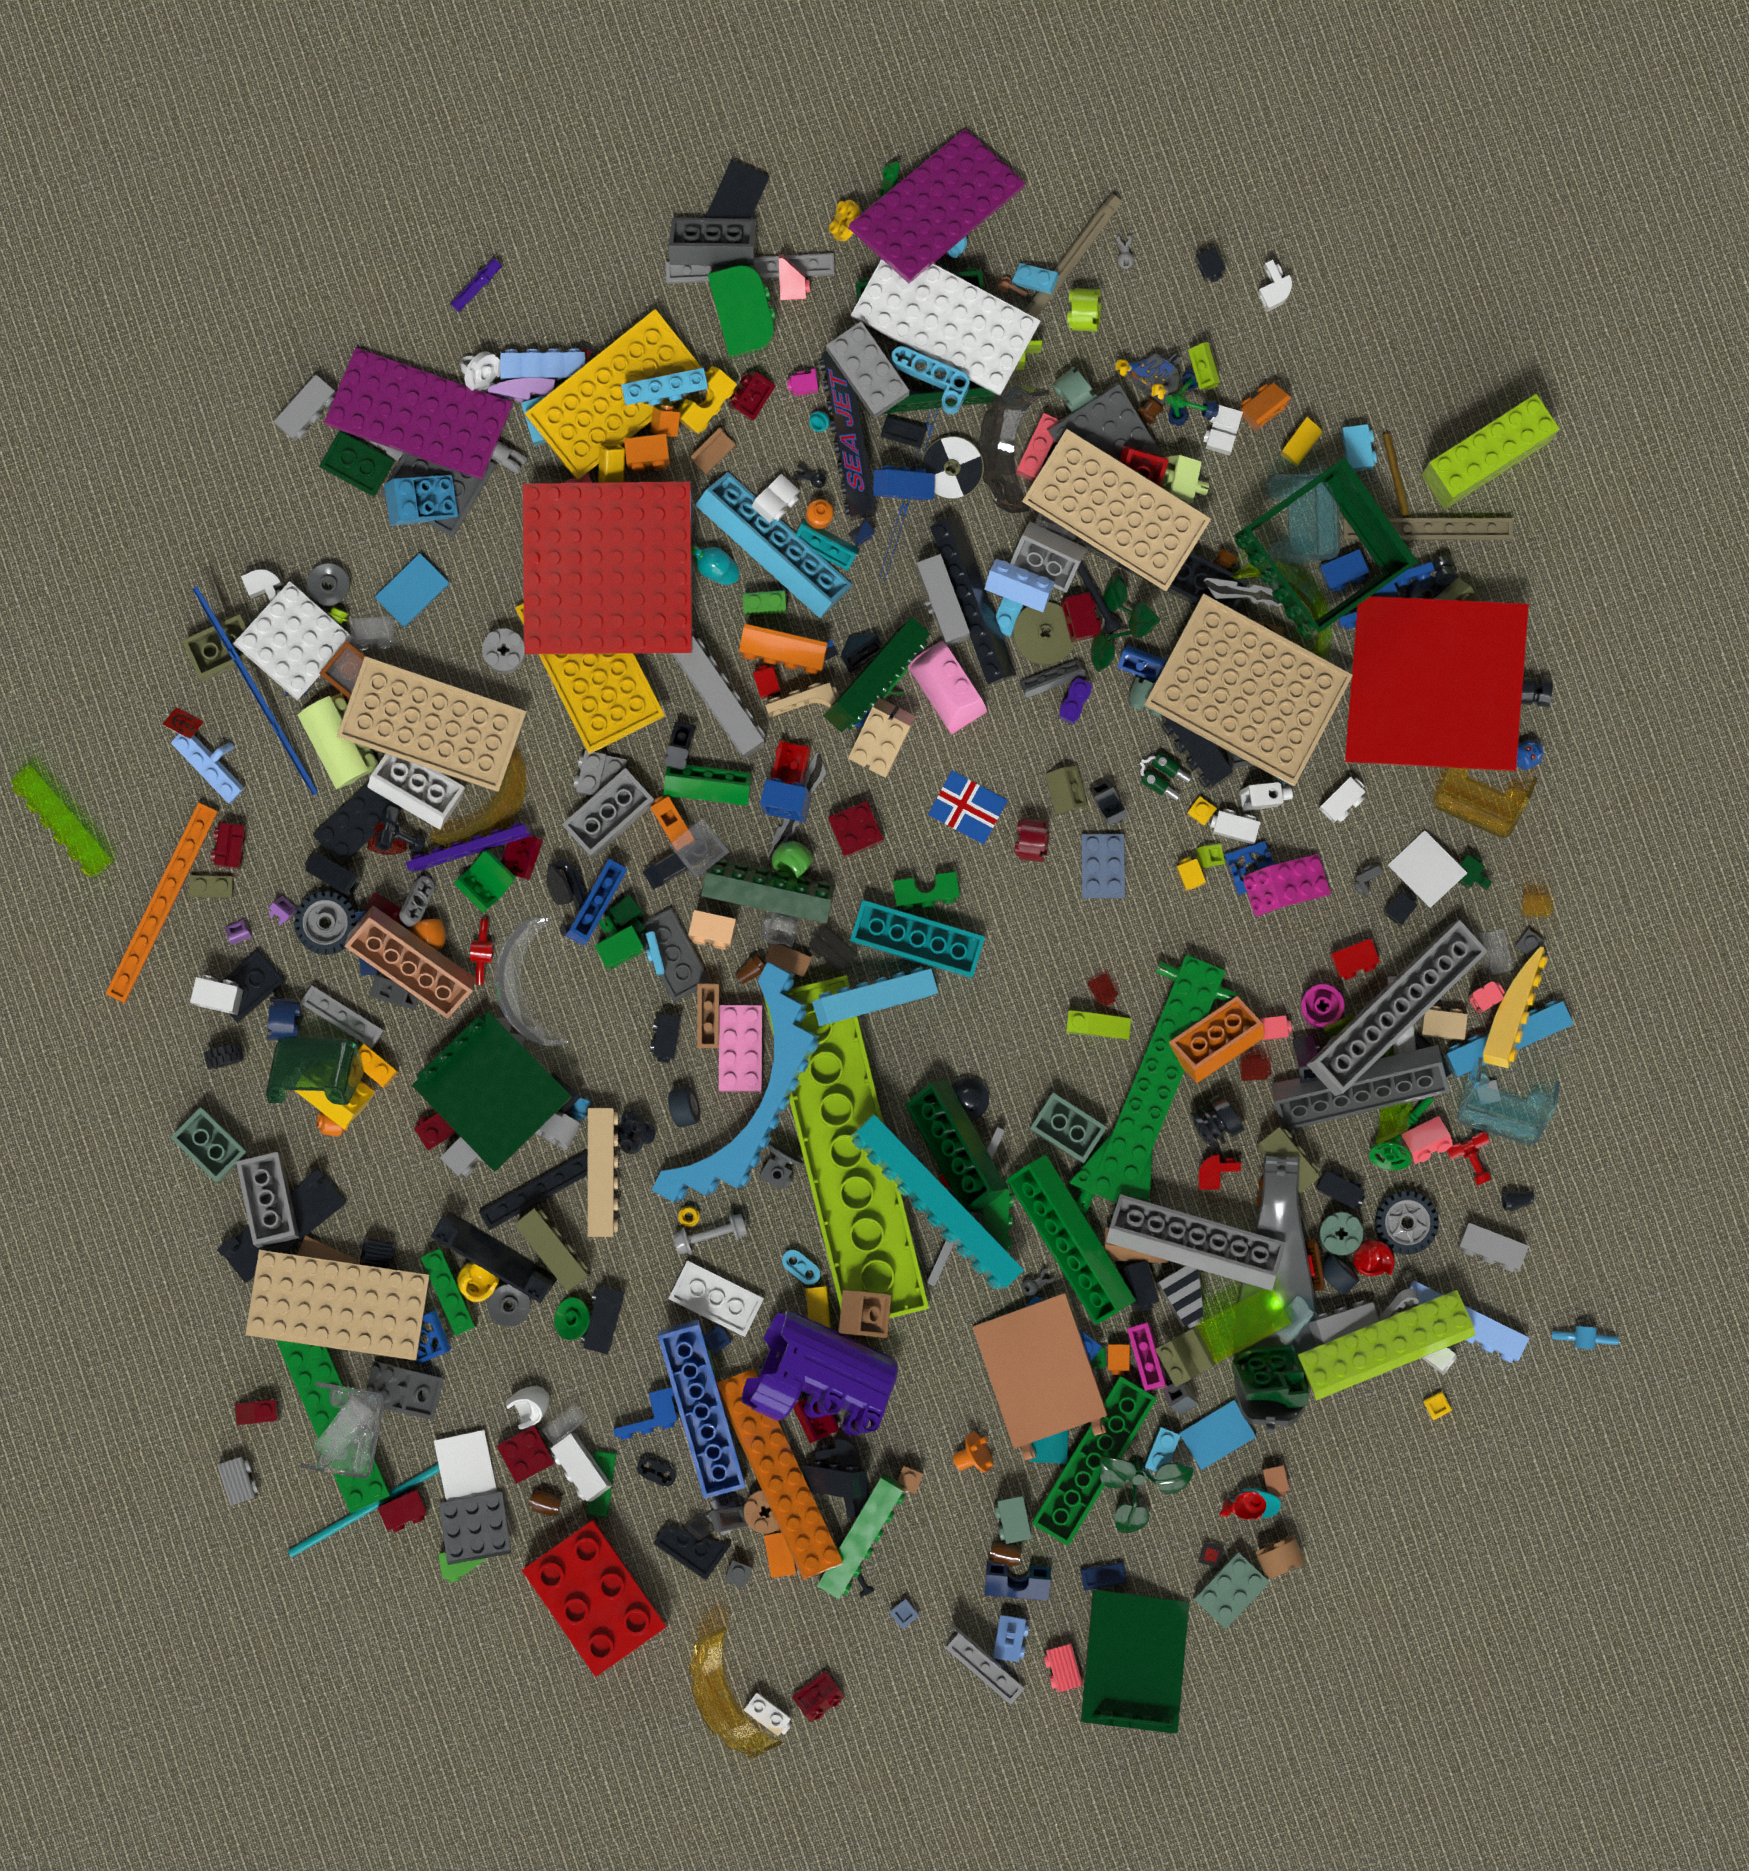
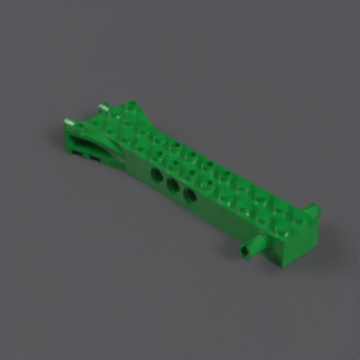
[1068,955,1239,1214]

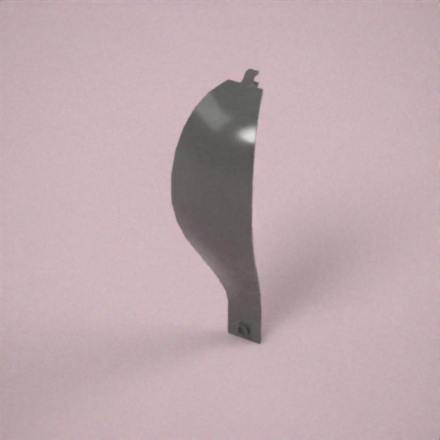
[1233,1156,1316,1433]

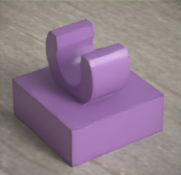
[269,896,297,925]

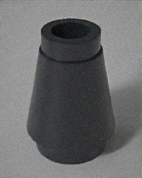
[1501,1191,1534,1212]

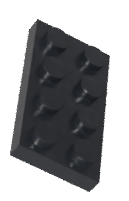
[313,782,404,866]

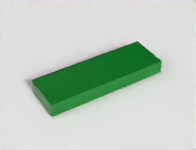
[586,1451,616,1517]

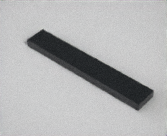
[479,1151,588,1230]

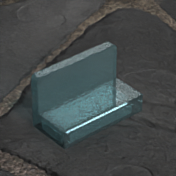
[1270,1296,1317,1345]

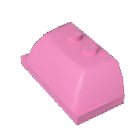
[907,641,987,735]

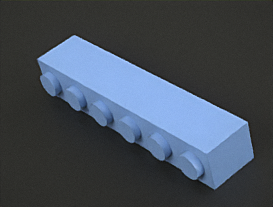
[1408,1281,1529,1363]

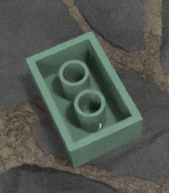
[1029,1093,1107,1164]
[170,1107,249,1183]
[1193,1552,1270,1629]

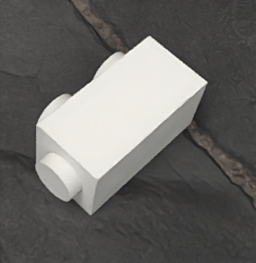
[1319,777,1365,823]
[1210,809,1260,844]
[744,1692,792,1736]

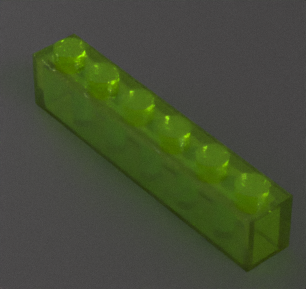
[10,764,115,879]

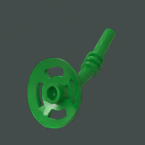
[1369,1097,1434,1170]

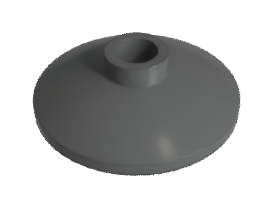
[307,563,349,606]
[767,1141,804,1166]
[487,1284,530,1327]

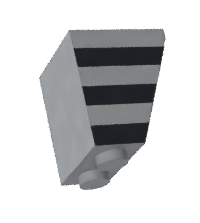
[1157,1266,1204,1328]

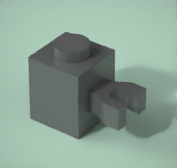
[1163,1377,1199,1415]

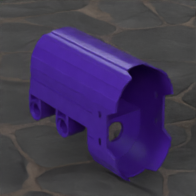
[741,1310,898,1436]

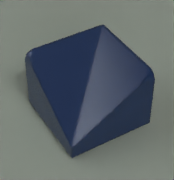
[848,519,874,547]

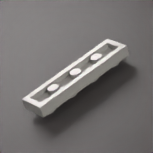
[300,985,384,1049]
[946,1633,1025,1705]

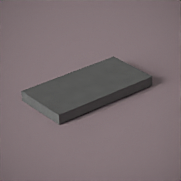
[635,908,711,1003]

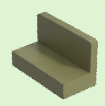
[1045,766,1088,814]

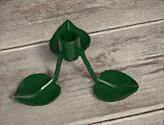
[1091,575,1161,672]
[1100,1457,1193,1534]

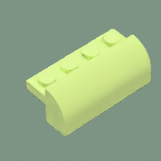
[298,693,378,790]

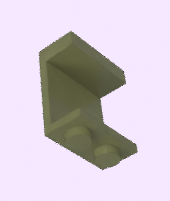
[1155,1327,1217,1387]

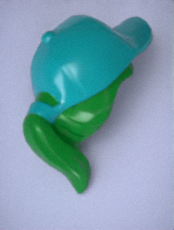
[691,544,739,585]

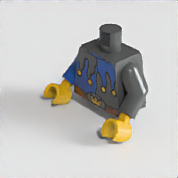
[1115,352,1181,404]

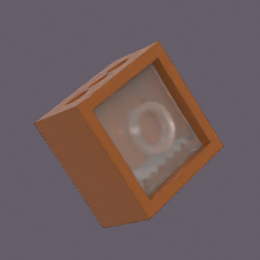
[319,641,365,700]

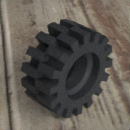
[203,1043,245,1070]

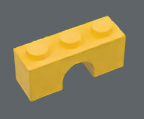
[678,366,737,434]

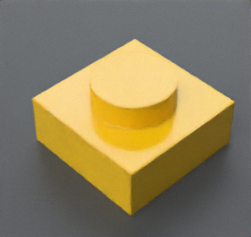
[1187,796,1217,826]

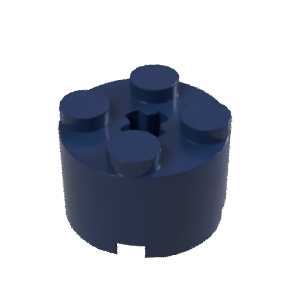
[267,997,300,1042]

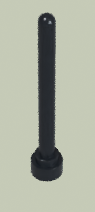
[1077,561,1123,635]

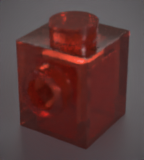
[1239,1055,1271,1082]

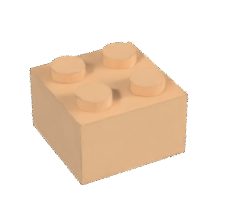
[688,910,737,950]

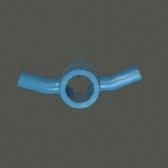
[1552,1326,1619,1349]

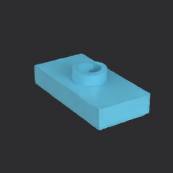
[646,931,665,976]

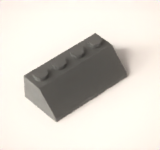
[669,218,756,266]

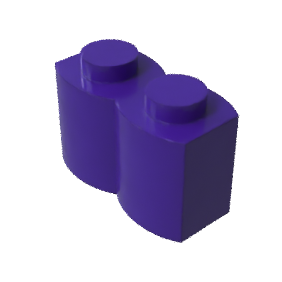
[1059,678,1092,725]

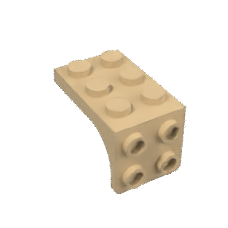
[765,683,839,718]

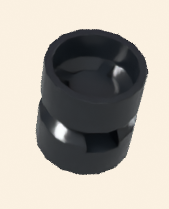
[1521,677,1553,708]

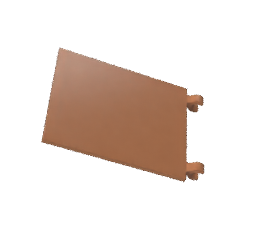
[973,1293,1108,1460]

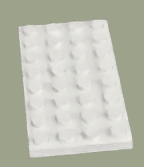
[851,259,1041,396]

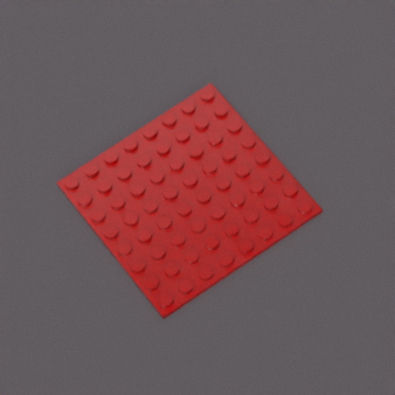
[523,482,692,654]
[1345,596,1529,771]

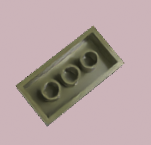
[514,1208,590,1292]

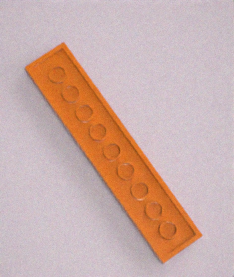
[717,1368,843,1580]

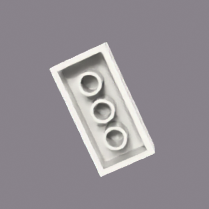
[368,754,465,830]

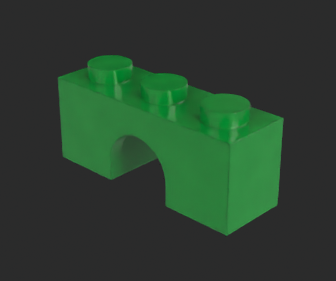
[893,872,960,911]

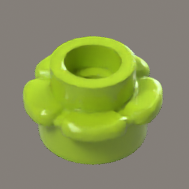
[328,607,349,624]

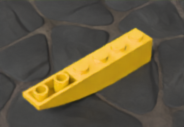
[1483,947,1548,1069]

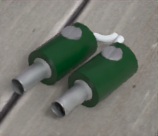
[1140,752,1192,801]

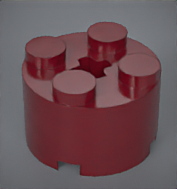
[1014,818,1050,863]

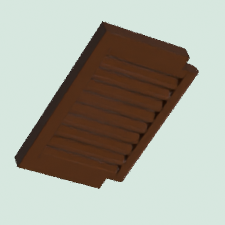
[1304,1239,1325,1292]

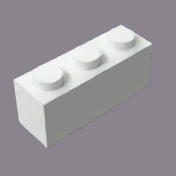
[551,1433,612,1501]

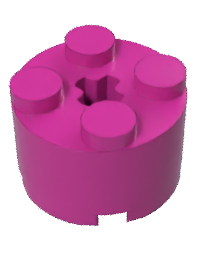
[1300,984,1344,1029]

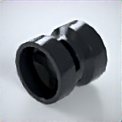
[1432,556,1457,585]

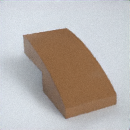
[764,942,812,978]

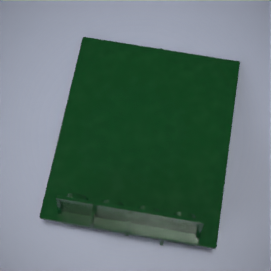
[412,1011,572,1172]
[1081,1590,1189,1734]

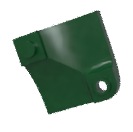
[1232,1344,1309,1408]

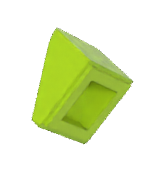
[1196,843,1226,869]

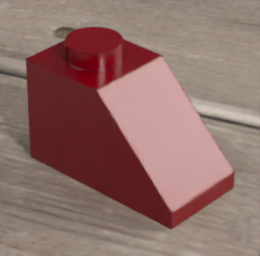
[235,1399,280,1425]

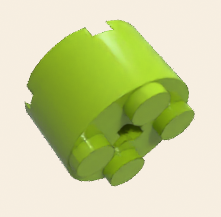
[1067,288,1101,332]

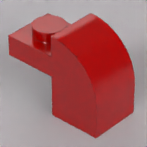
[1197,1155,1241,1190]

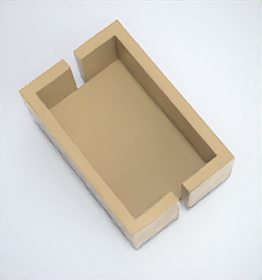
[848,698,916,778]

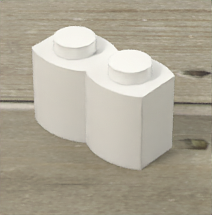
[751,474,800,523]

